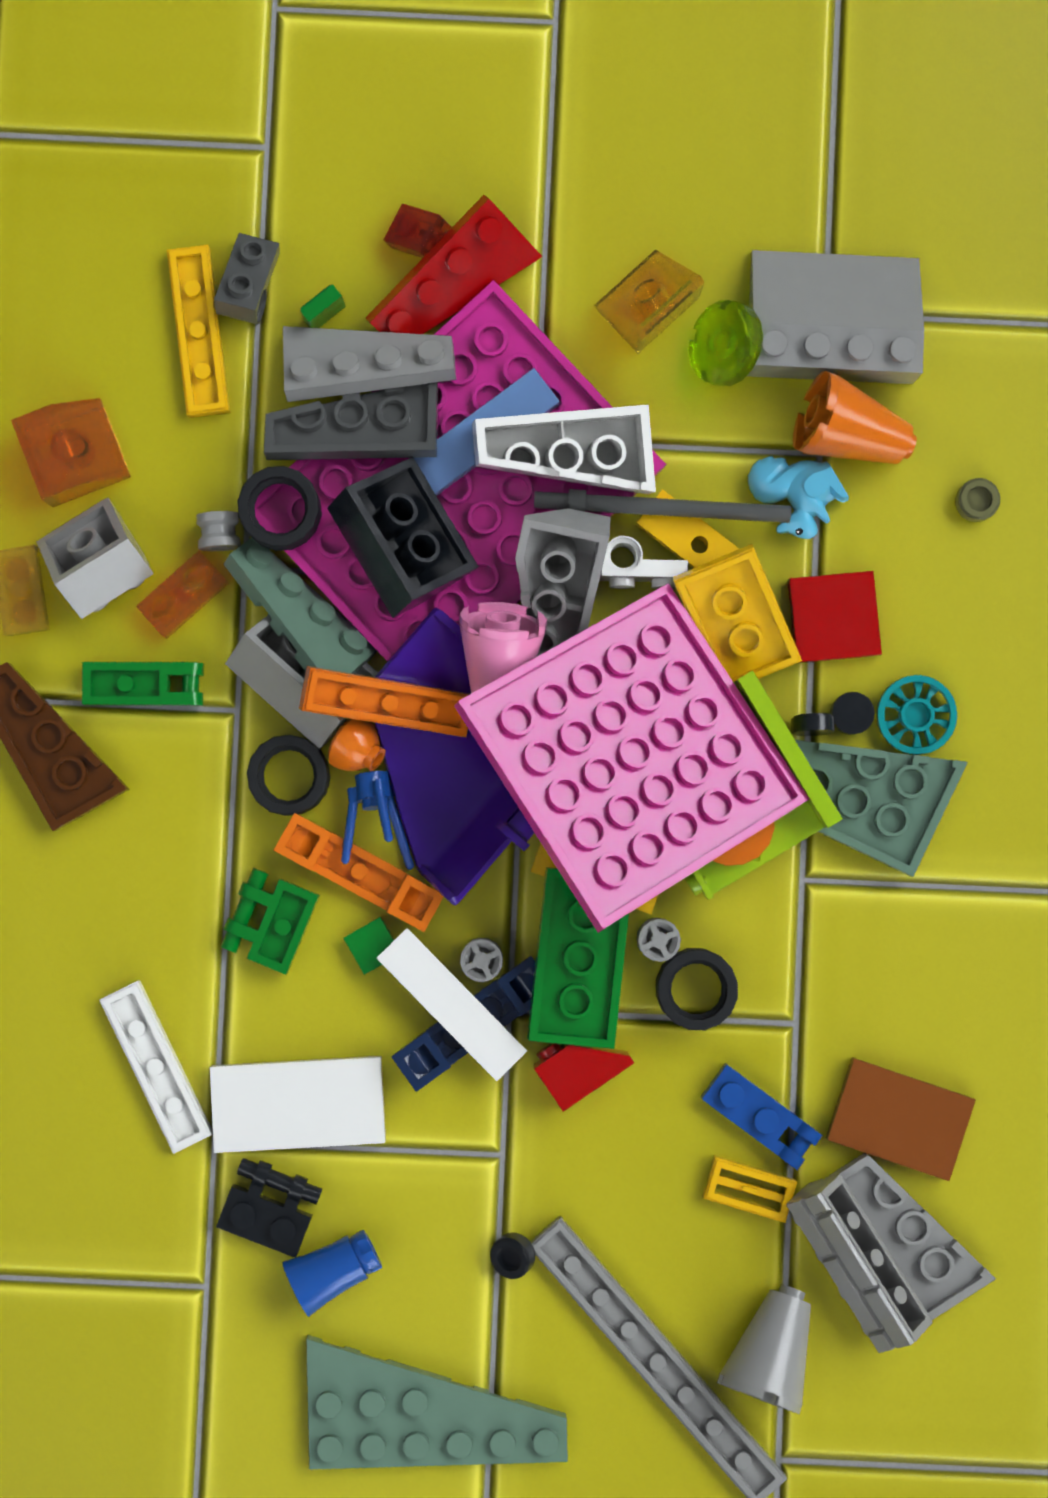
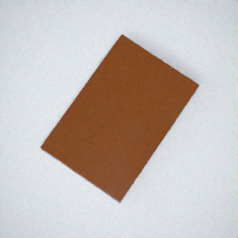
[825,1057,976,1181]

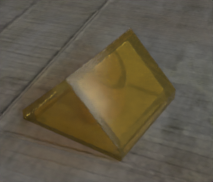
[594,249,705,354]

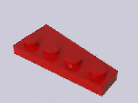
[366,195,543,334]

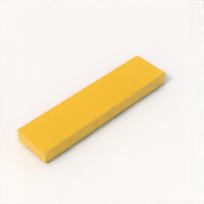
[167,245,231,418]

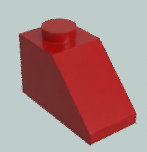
[534,1043,634,1112]

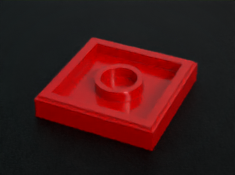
[788,571,882,664]

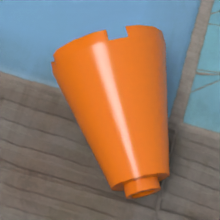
[793,371,917,464]

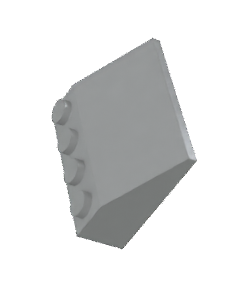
[746,250,924,384]

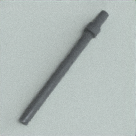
[534,489,791,523]

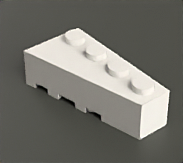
[472,405,656,495]

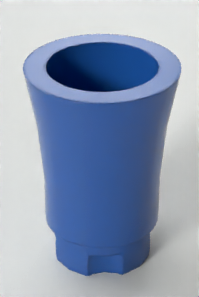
[282,1230,382,1317]

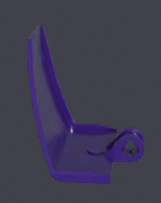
[374,608,534,906]

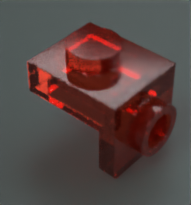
[383,203,452,258]

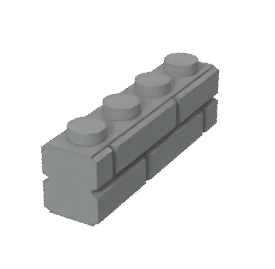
[787,1173,933,1353]

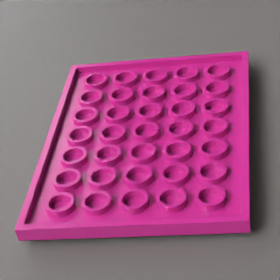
[255,280,666,662]

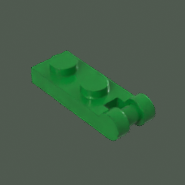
[82,662,204,706]

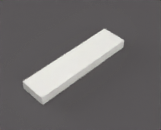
[377,928,527,1081]
[99,980,213,1154]

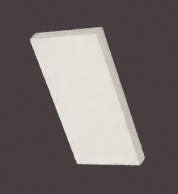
[210,1056,386,1153]

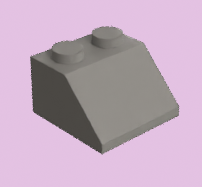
[36,497,154,619]

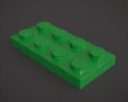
[527,867,629,1049]

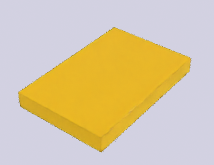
[673,544,802,682]

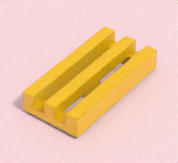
[702,1155,797,1223]

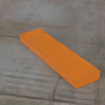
[299,666,470,737]

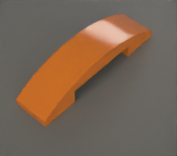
[274,812,443,932]

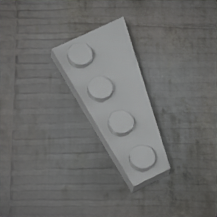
[283,326,456,402]
[829,1153,996,1320]

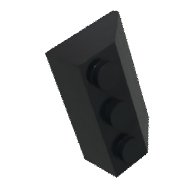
[327,457,479,618]

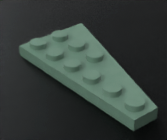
[795,739,968,877]
[306,1335,568,1470]

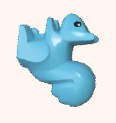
[748,456,849,539]

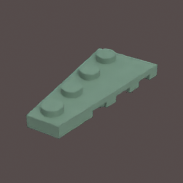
[224,538,377,674]

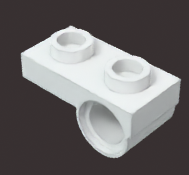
[600,536,688,589]

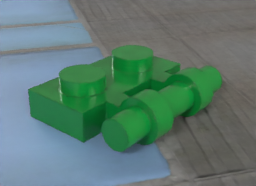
[221,868,320,975]

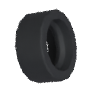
[238,466,322,551]
[247,735,331,816]
[656,948,738,1030]

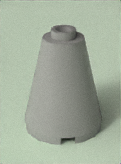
[717,1284,811,1414]

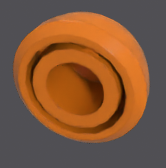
[328,719,386,771]

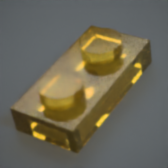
[0,545,50,636]

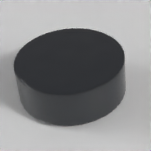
[830,692,875,735]
[791,713,835,736]
[490,1232,535,1279]

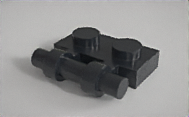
[216,1158,323,1258]

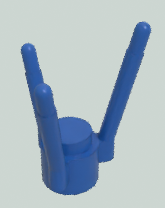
[341,771,414,870]

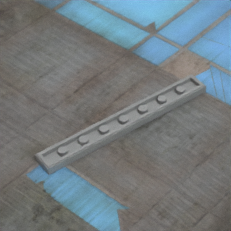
[530,1216,787,1498]

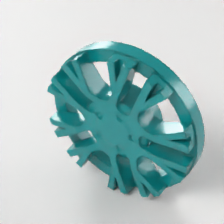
[877,675,957,755]

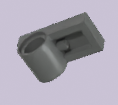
[214,233,280,325]

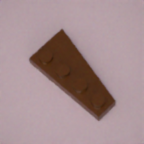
[0,662,130,831]

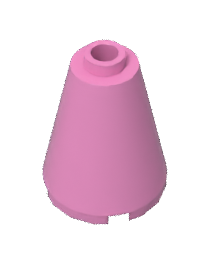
[459,602,547,693]

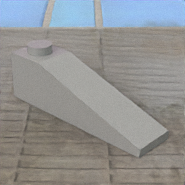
[515,508,611,656]

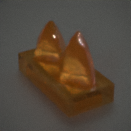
[136,550,229,639]

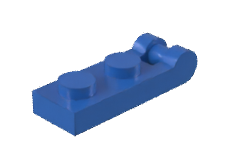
[701,1063,823,1170]

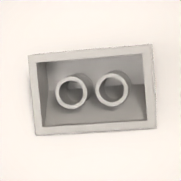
[225,614,378,750]

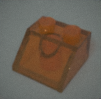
[11,398,131,507]

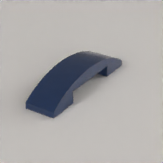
[391,956,535,1092]

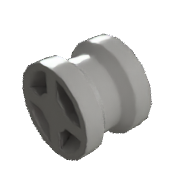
[196,511,241,551]
[636,918,681,962]
[460,938,503,982]

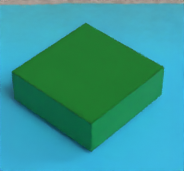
[300,284,346,328]
[343,916,394,975]

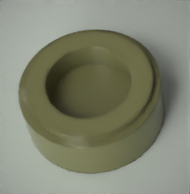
[955,478,1000,522]

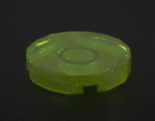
[688,300,763,386]

